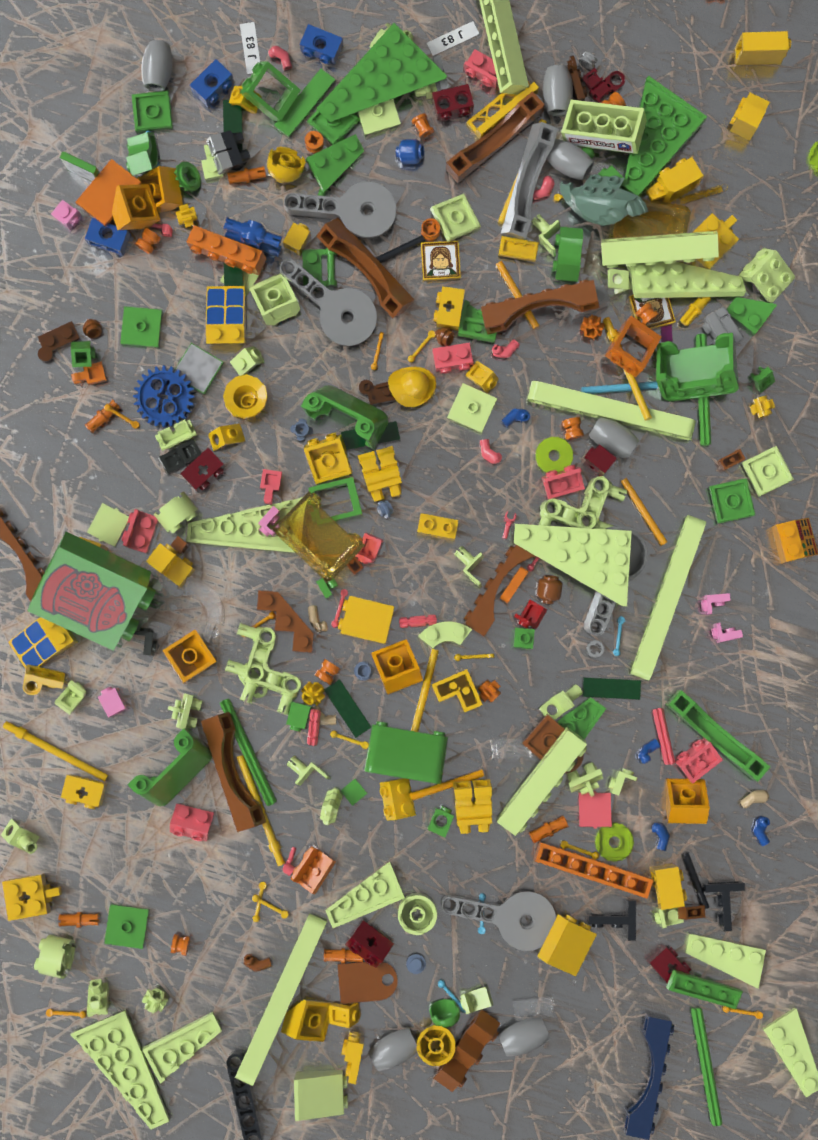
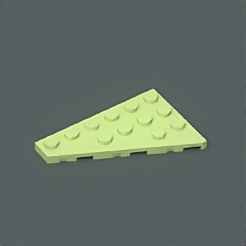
[514,524,632,607]

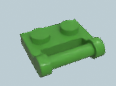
[302,248,337,288]

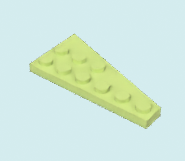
[627,261,746,298]
[186,496,307,554]
[70,1010,170,1129]

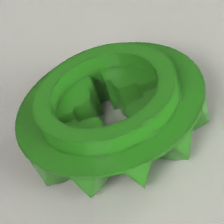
[174,162,201,192]

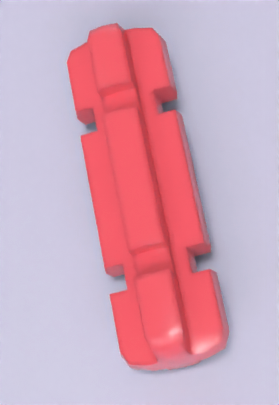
[399,615,437,628]
[307,709,321,746]

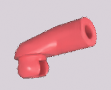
[268,46,292,70]
[533,176,555,200]
[492,339,520,358]
[480,439,502,464]

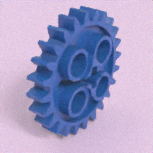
[133,365,196,428]

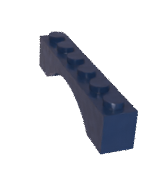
[624,1013,674,1140]

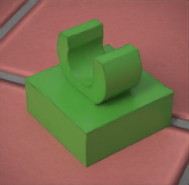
[750,367,775,393]
[316,578,338,599]

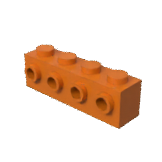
[186,225,266,275]

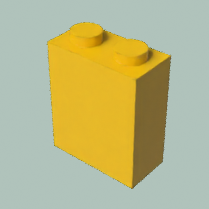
[735,31,791,65]
[338,596,394,645]
[537,914,597,977]

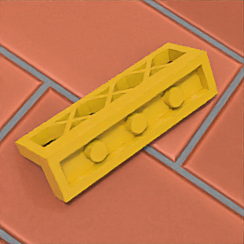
[466,81,539,139]

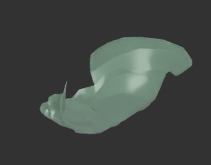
[560,174,648,226]

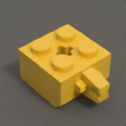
[646,157,704,204]
[692,213,739,270]
[2,873,62,921]

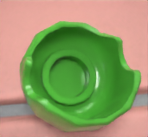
[429,999,460,1028]

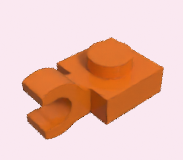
[71,361,107,386]

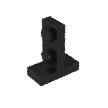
[702,881,745,932]
[587,899,636,941]

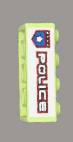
[561,100,647,154]

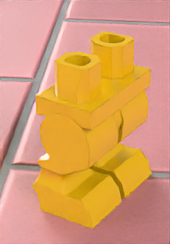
[357,446,402,502]
[453,779,492,834]

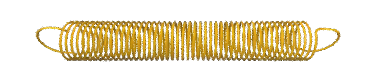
[675,184,728,205]

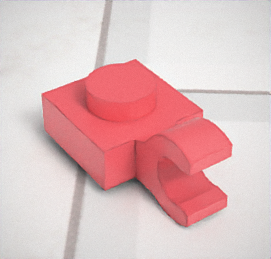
[260,469,282,505]

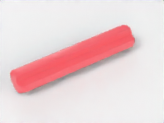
[653,708,675,765]

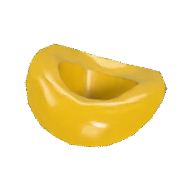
[388,367,436,407]

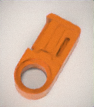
[500,566,529,604]

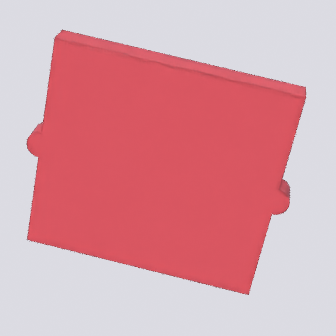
[579,791,612,829]

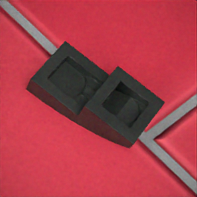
[158,439,201,475]

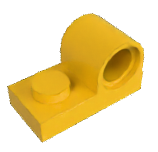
[23,664,65,695]

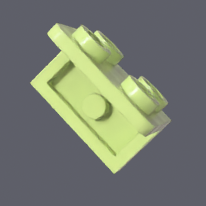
[739,248,795,303]

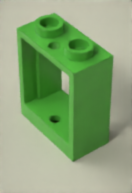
[240,61,301,121]
[306,477,363,527]

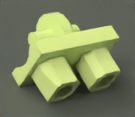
[168,693,202,729]
[567,762,603,797]
[87,979,109,1017]

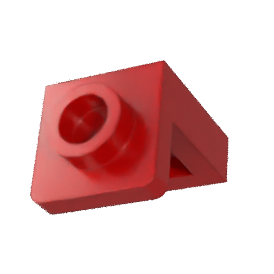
[514,600,548,629]

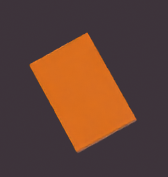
[75,159,142,227]

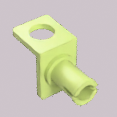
[531,214,560,257]
[608,269,632,295]
[454,546,484,588]
[539,684,583,720]
[287,756,331,786]
[1,819,39,854]

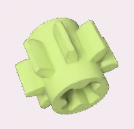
[142,988,168,1014]

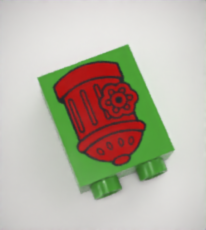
[27,532,156,651]

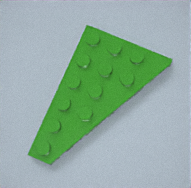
[316,23,447,122]
[622,76,707,196]

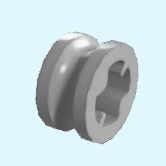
[578,51,598,70]
[586,640,604,658]

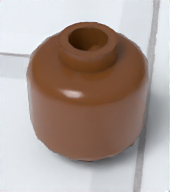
[537,575,563,604]

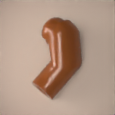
[243,954,273,972]

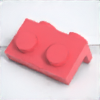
[542,465,585,499]
[170,803,214,841]

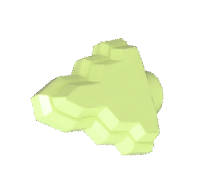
[320,787,343,826]

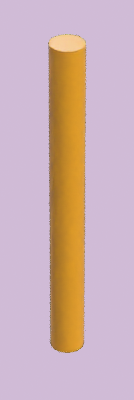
[496,261,540,329]
[621,478,668,546]
[409,769,484,801]

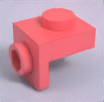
[354,532,384,564]

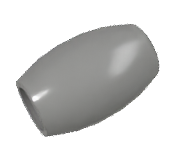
[141,40,173,92]
[543,65,573,116]
[546,139,594,180]
[589,417,639,459]
[498,1017,550,1057]
[368,1028,417,1071]

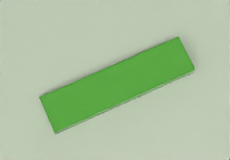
[274,69,336,138]
[666,969,743,1009]

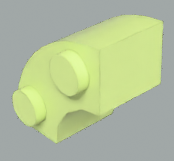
[418,621,472,649]

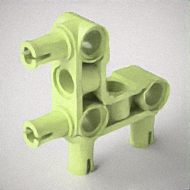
[539,476,627,529]
[225,623,301,715]

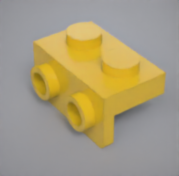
[380,778,416,821]

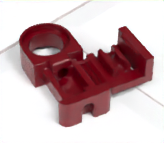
[580,67,625,103]

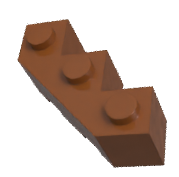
[257,590,315,653]
[433,1009,501,1092]

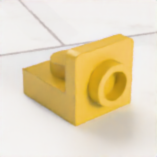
[229,86,262,113]
[465,361,499,394]
[329,1002,361,1028]

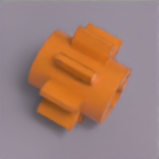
[580,314,605,339]
[478,679,501,703]

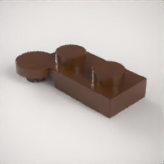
[566,55,587,101]
[38,321,81,362]
[359,380,396,406]

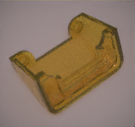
[607,199,691,239]
[272,491,365,581]

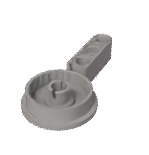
[284,181,396,238]
[279,259,377,346]
[584,525,648,636]
[441,891,556,951]

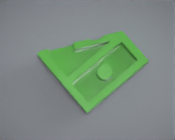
[726,297,777,335]
[458,300,497,343]

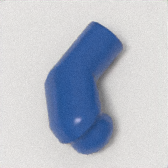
[501,408,530,427]
[638,739,661,764]
[753,817,770,846]
[652,822,670,851]

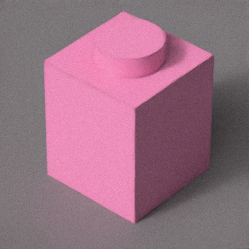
[98,686,129,718]

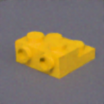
[304,433,353,484]
[341,1031,364,1084]

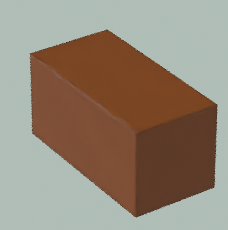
[717,449,746,472]
[171,536,190,555]
[340,549,364,576]
[678,904,705,920]

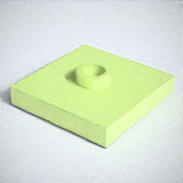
[358,99,401,136]
[430,194,481,242]
[447,383,497,434]
[742,446,794,497]

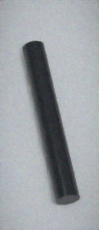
[375,235,425,263]
[681,852,709,909]

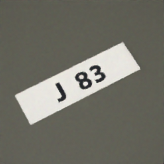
[427,21,479,56]
[240,22,260,74]

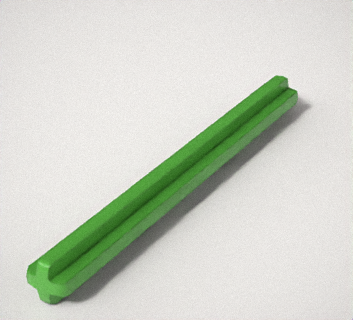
[696,334,711,446]
[220,699,276,806]
[691,1007,722,1126]

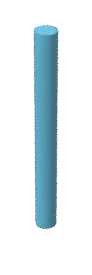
[581,381,658,394]

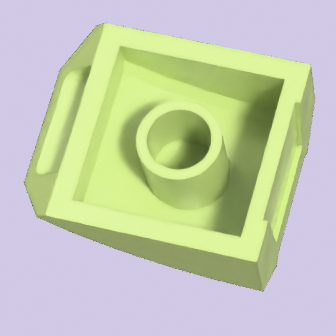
[249,273,300,326]

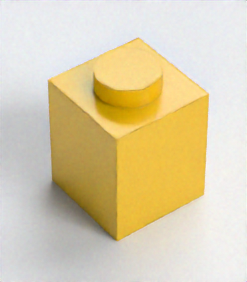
[283,222,311,256]

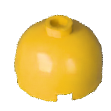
[267,146,306,183]
[416,1025,456,1066]

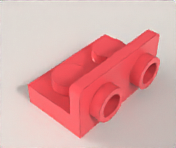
[463,49,498,89]
[432,342,474,374]
[121,509,158,554]
[675,738,723,784]

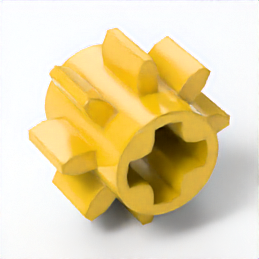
[176,204,198,228]
[750,396,775,418]
[301,681,325,706]

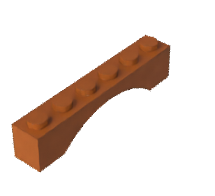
[446,91,545,183]
[316,218,415,318]
[481,280,600,334]
[0,507,45,601]
[464,545,536,637]
[201,712,266,832]

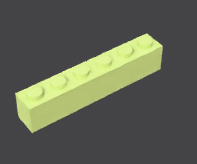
[479,0,529,95]
[601,231,719,268]
[497,727,587,836]

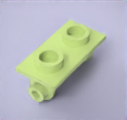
[155,419,197,451]

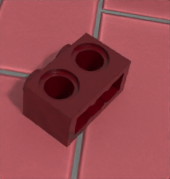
[432,84,474,121]

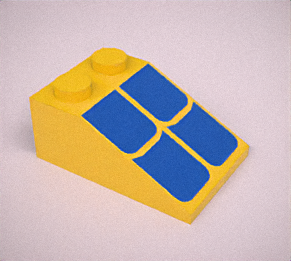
[206,286,246,344]
[8,617,78,669]

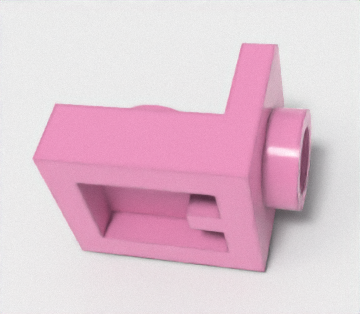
[51,200,81,229]
[258,506,280,537]
[701,593,731,615]
[711,622,743,643]

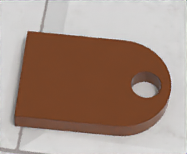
[522,713,584,773]
[337,961,398,1004]

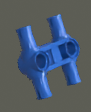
[223,217,282,257]

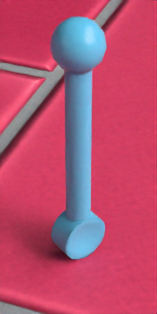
[613,616,625,656]
[478,893,486,934]
[438,980,466,1013]

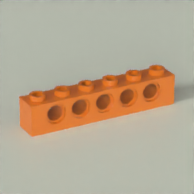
[533,841,653,899]

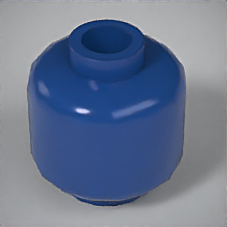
[396,139,425,164]

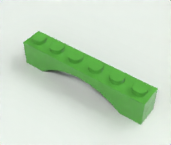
[665,690,770,782]

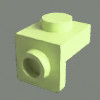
[230,346,264,376]
[55,680,86,715]
[608,768,637,796]
[460,986,494,1014]

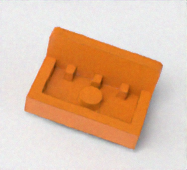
[291,846,336,895]

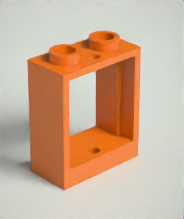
[605,315,662,377]

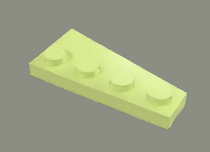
[325,861,405,928]
[685,933,766,989]
[762,1008,818,1098]
[142,1012,222,1084]

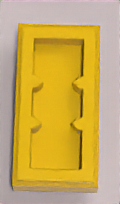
[498,236,539,262]

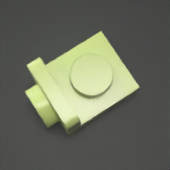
[654,907,684,928]

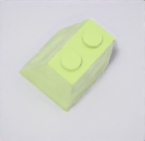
[294,1070,348,1121]

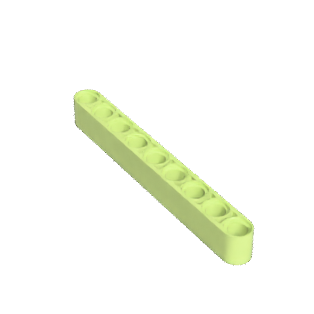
[527,381,696,440]
[630,515,706,681]
[235,913,327,1086]

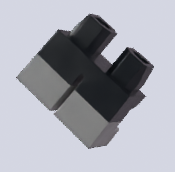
[207,130,250,175]

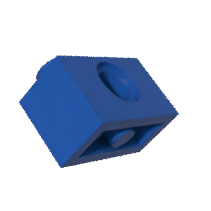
[299,24,343,65]
[190,59,234,107]
[84,218,131,256]

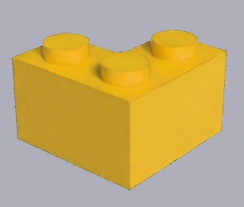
[730,92,770,141]
[146,543,195,588]
[431,669,483,713]
[649,863,687,910]

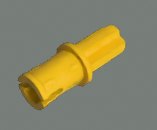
[680,297,711,326]

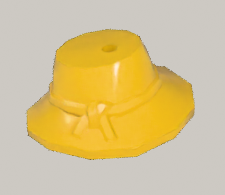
[223,374,268,419]

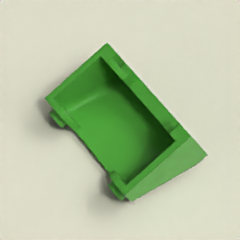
[656,333,739,401]
[301,385,389,450]
[364,721,448,784]
[127,728,212,807]

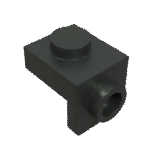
[134,627,158,656]

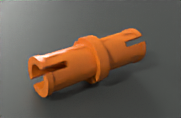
[227,166,267,185]
[84,399,121,434]
[528,816,569,843]
[58,912,100,928]
[324,948,363,964]

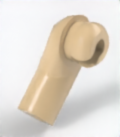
[308,605,327,633]
[311,706,336,725]
[740,790,769,809]

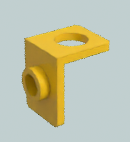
[208,424,245,451]

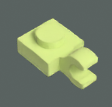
[201,145,224,181]

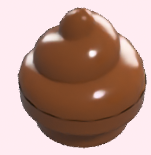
[83,319,102,338]
[435,327,455,346]

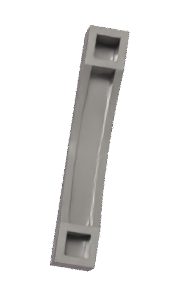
[500,122,558,239]

